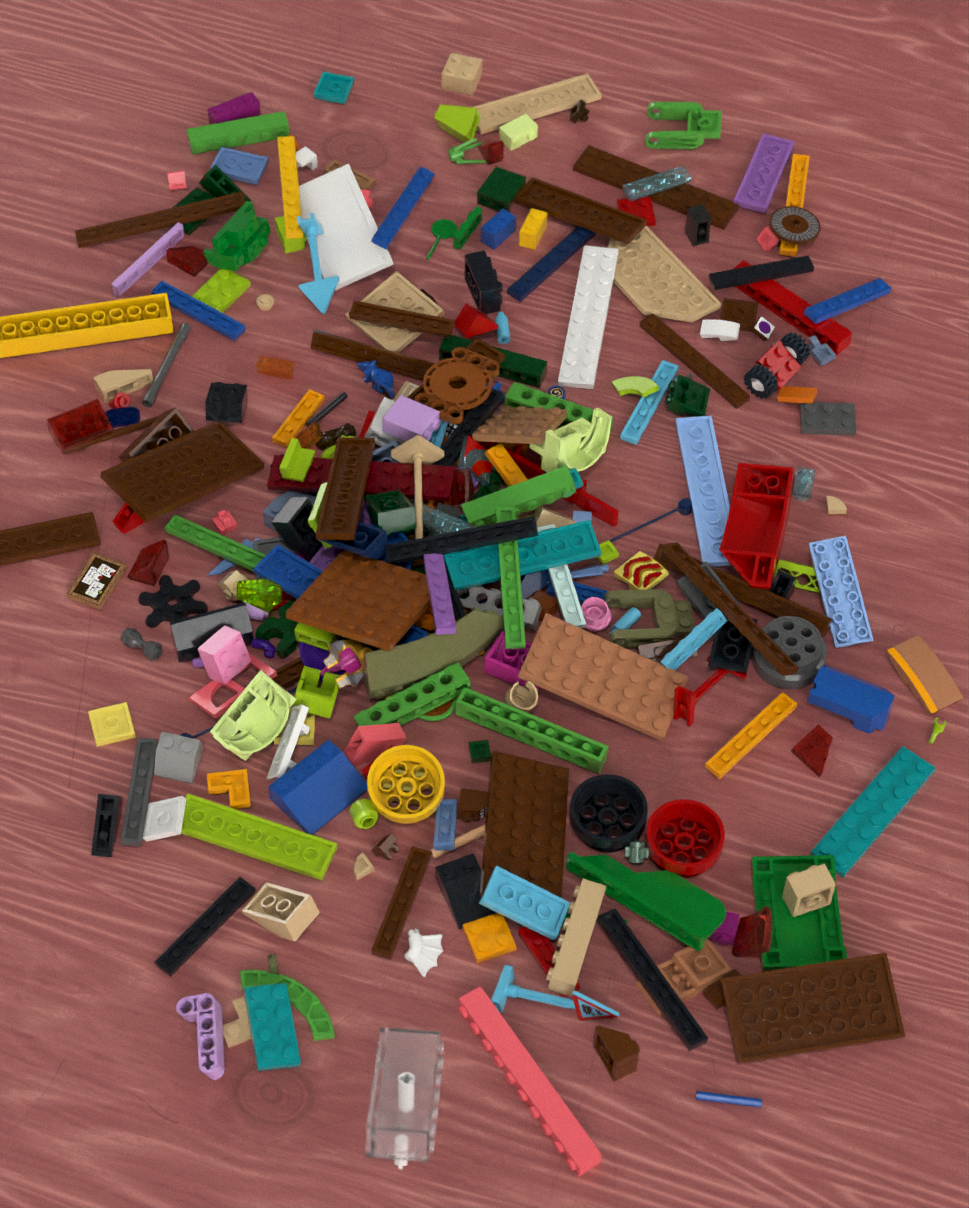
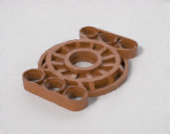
[415,347,500,424]

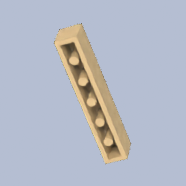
[546,879,607,997]

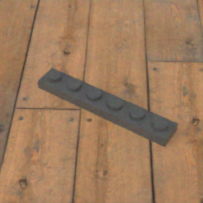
[120,738,158,847]

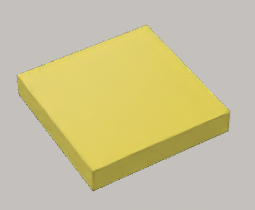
[88,702,136,747]

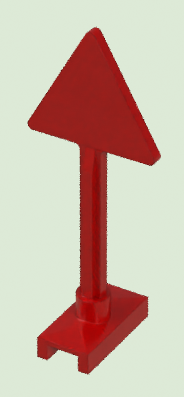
[673,656,746,727]

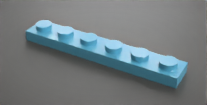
[620,360,679,445]

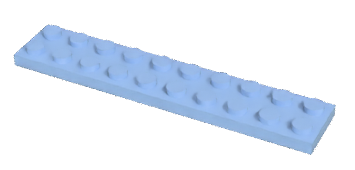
[675,416,731,567]

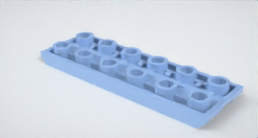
[809,536,873,649]

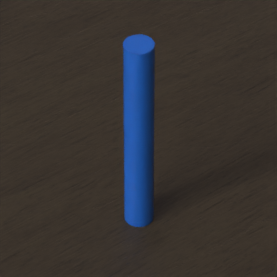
[696,1091,762,1108]

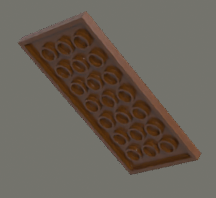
[100,421,265,523]
[480,750,569,898]
[720,952,905,1065]

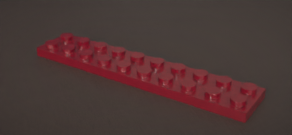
[267,455,456,501]

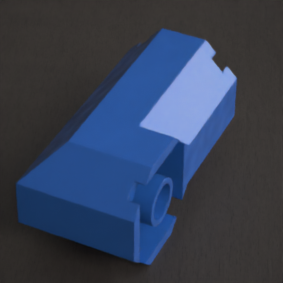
[808,664,895,734]

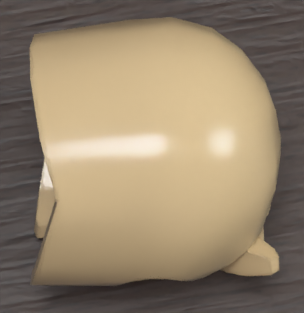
[504,681,538,713]

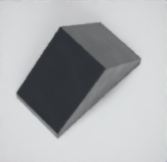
[769,569,796,599]

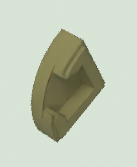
[268,953,278,975]

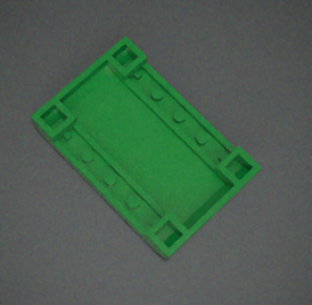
[751,855,847,971]

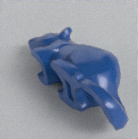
[357,360,395,399]

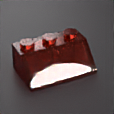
[47,399,113,450]

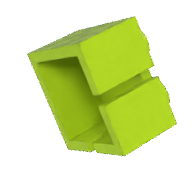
[292,666,340,719]

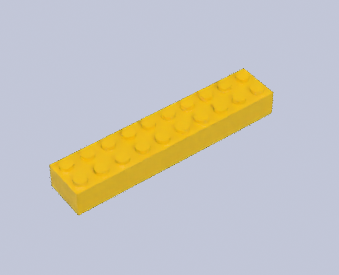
[0,293,174,358]

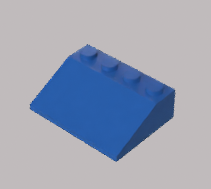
[268,739,368,835]

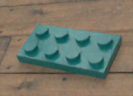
[243,983,301,1071]

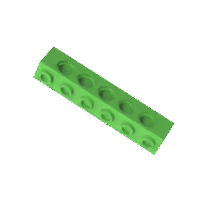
[505,382,614,437]
[353,662,472,727]

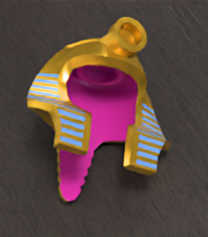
[321,640,373,688]

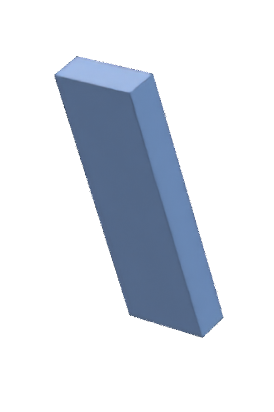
[433,799,458,850]

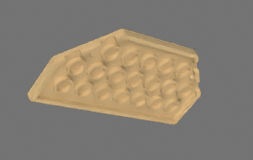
[608,226,721,322]

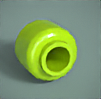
[349,799,379,829]

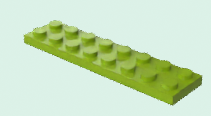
[181,793,338,881]

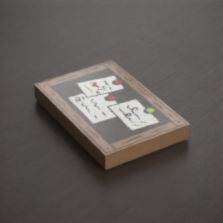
[66,552,128,610]

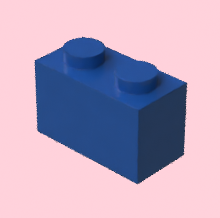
[481,209,516,250]

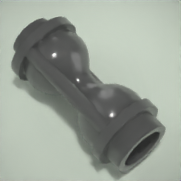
[120,628,163,661]

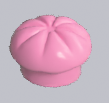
[581,597,612,632]

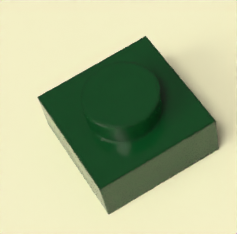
[468,740,491,763]

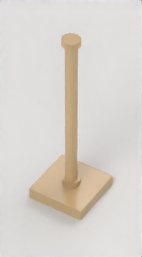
[391,435,444,539]

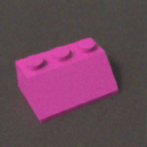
[484,631,541,692]

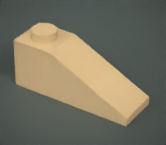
[94,369,153,403]

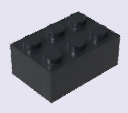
[464,250,503,314]

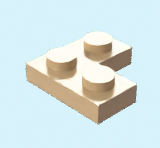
[223,996,252,1048]

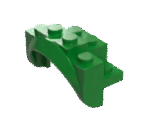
[203,201,271,271]

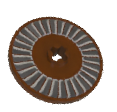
[769,206,821,244]

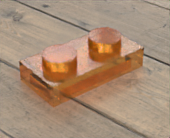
[295,421,322,449]

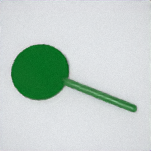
[426,219,457,260]

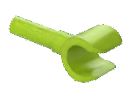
[928,717,946,745]

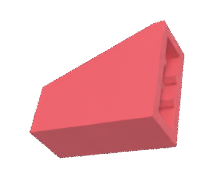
[344,723,406,767]

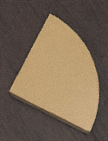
[826,496,847,514]
[354,853,374,880]

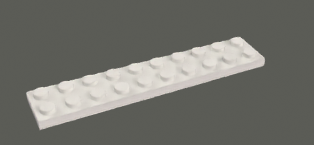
[558,246,619,389]

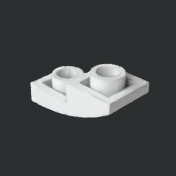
[700,320,740,341]

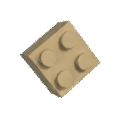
[442,53,482,96]
[782,864,836,917]

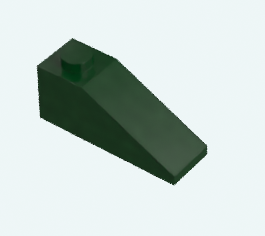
[199,164,252,202]

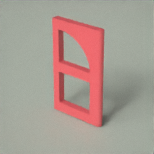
[189,654,277,719]

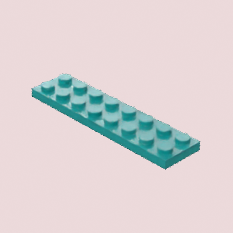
[443,520,602,591]
[810,746,936,878]

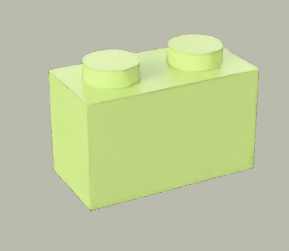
[499,114,538,151]

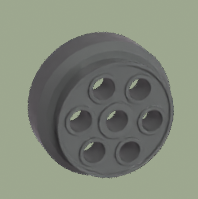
[751,616,827,690]

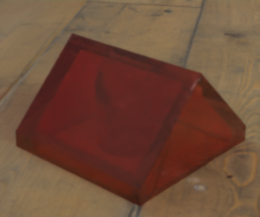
[127,540,169,587]

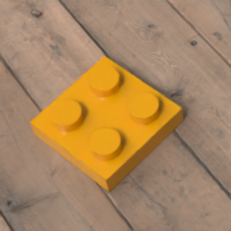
[463,913,517,963]

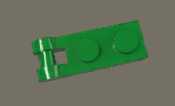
[453,206,482,250]

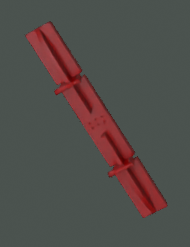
[475,441,619,527]

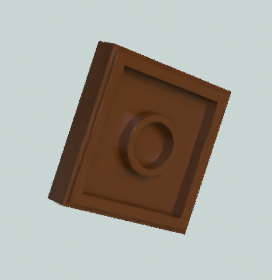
[720,298,758,332]

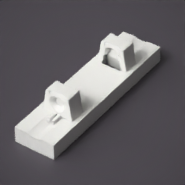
[266,705,310,782]

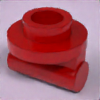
[109,392,130,411]

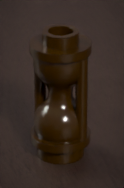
[314,423,356,450]

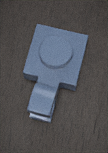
[808,335,836,366]

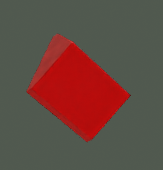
[454,303,498,338]

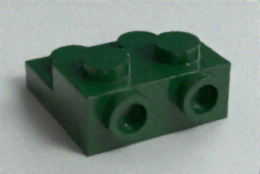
[665,374,710,417]

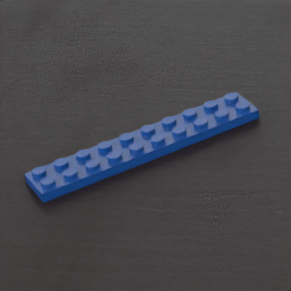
[253,544,429,649]

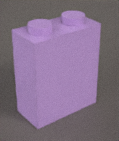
[382,395,441,441]

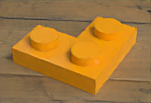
[207,769,251,809]

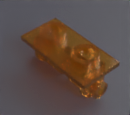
[256,355,295,379]

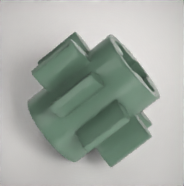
[624,840,649,863]

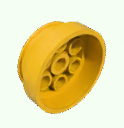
[367,745,445,824]

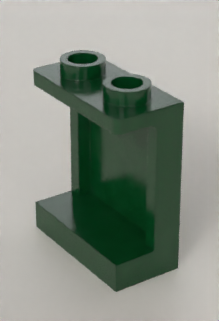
[477,166,526,212]

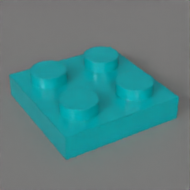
[313,71,355,104]

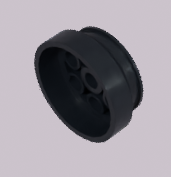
[569,774,648,852]

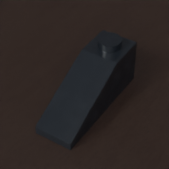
[91,794,123,857]

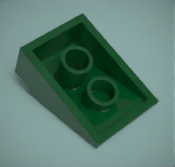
[364,490,416,536]

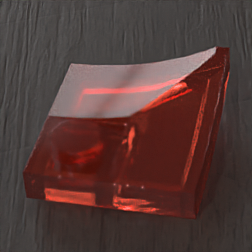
[731,906,772,957]

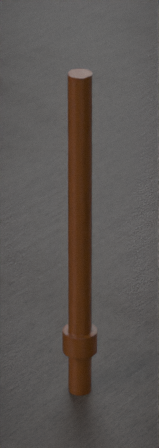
[61,415,160,454]

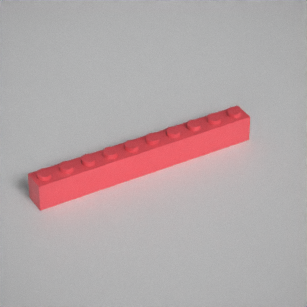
[458,986,601,1177]

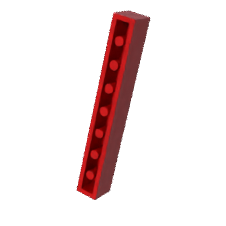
[733,260,852,356]

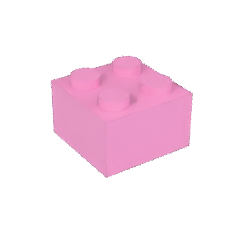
[198,625,252,685]

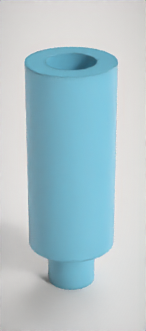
[495,312,511,344]
[609,607,641,636]

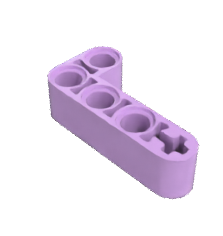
[176,993,225,1080]

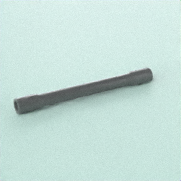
[141,323,191,408]

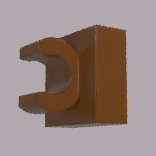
[371,833,399,860]

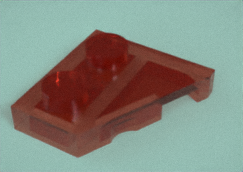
[791,724,833,777]

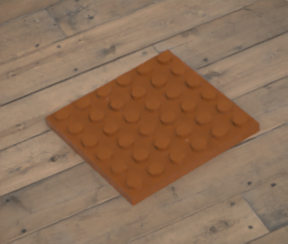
[286,549,431,651]

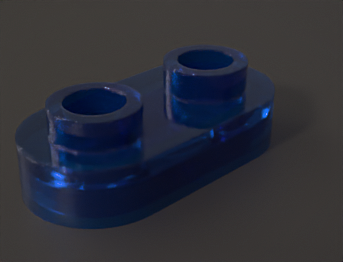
[103,407,141,428]

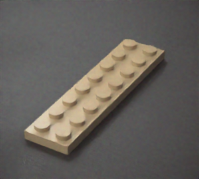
[472,74,602,135]

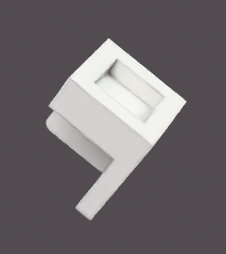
[296,146,317,170]

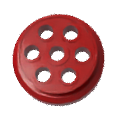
[646,799,725,878]

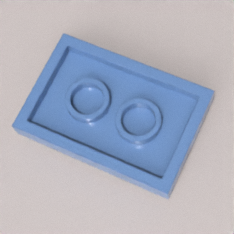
[210,147,269,185]

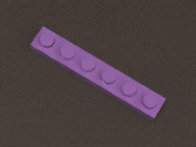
[423,553,456,635]

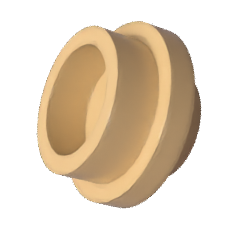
[256,294,274,311]

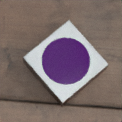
[751,316,775,341]

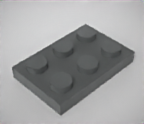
[800,402,856,436]
[676,562,741,620]

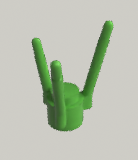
[448,138,486,165]

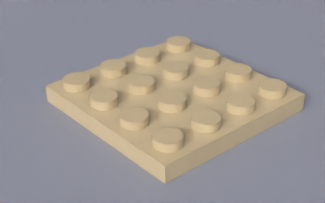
[345,271,445,353]

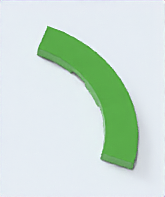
[240,970,335,1041]

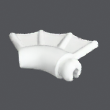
[404,928,443,977]

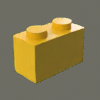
[519,208,547,250]

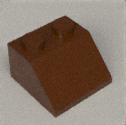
[593,1025,640,1082]

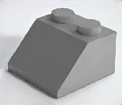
[154,732,204,784]

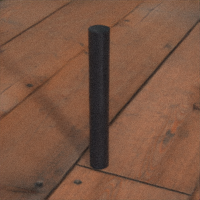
[305,392,348,429]

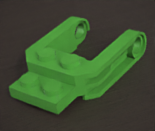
[645,102,722,149]

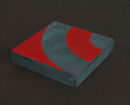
[458,436,492,486]

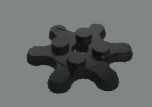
[138,575,208,628]

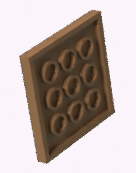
[472,405,568,444]

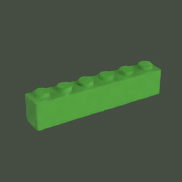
[187,111,290,155]
[461,465,576,529]

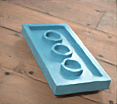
[479,866,570,941]

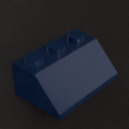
[320,522,388,560]

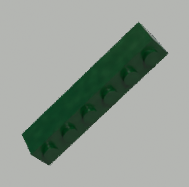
[439,335,547,388]

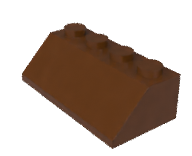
[118,408,194,462]

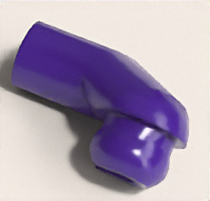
[252,638,276,658]

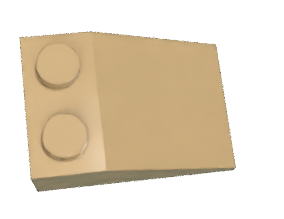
[241,882,320,942]

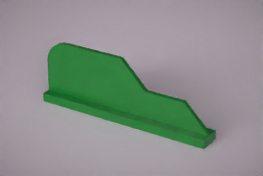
[566,852,726,952]

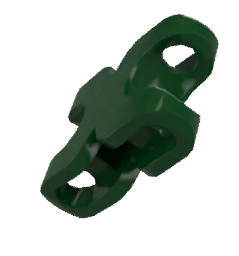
[255,600,298,659]

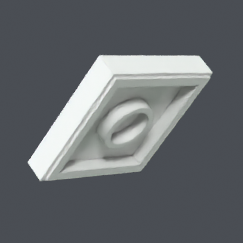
[143,796,186,842]

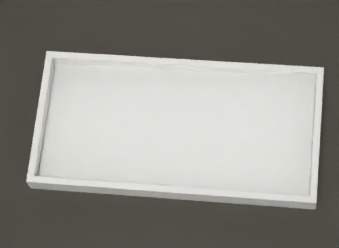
[299,164,394,291]

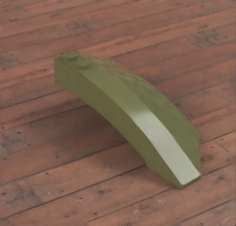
[363,606,504,700]

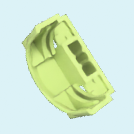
[530,408,612,473]
[210,670,297,761]

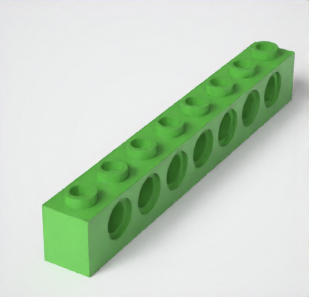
[456,687,609,774]

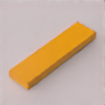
[272,389,325,448]

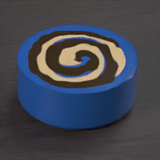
[548,386,566,400]

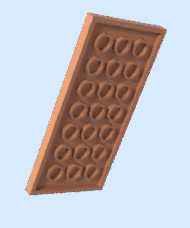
[518,613,689,741]

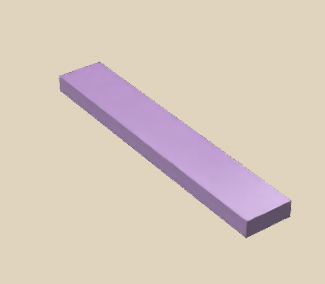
[111,222,184,298]

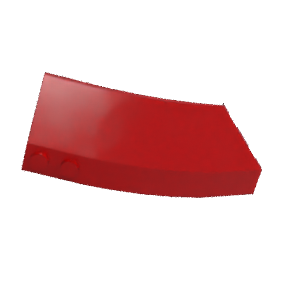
[719,463,795,589]

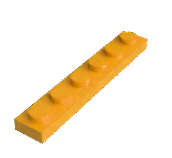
[705,692,798,779]

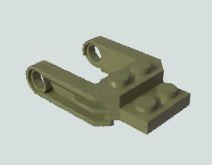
[604,589,695,648]

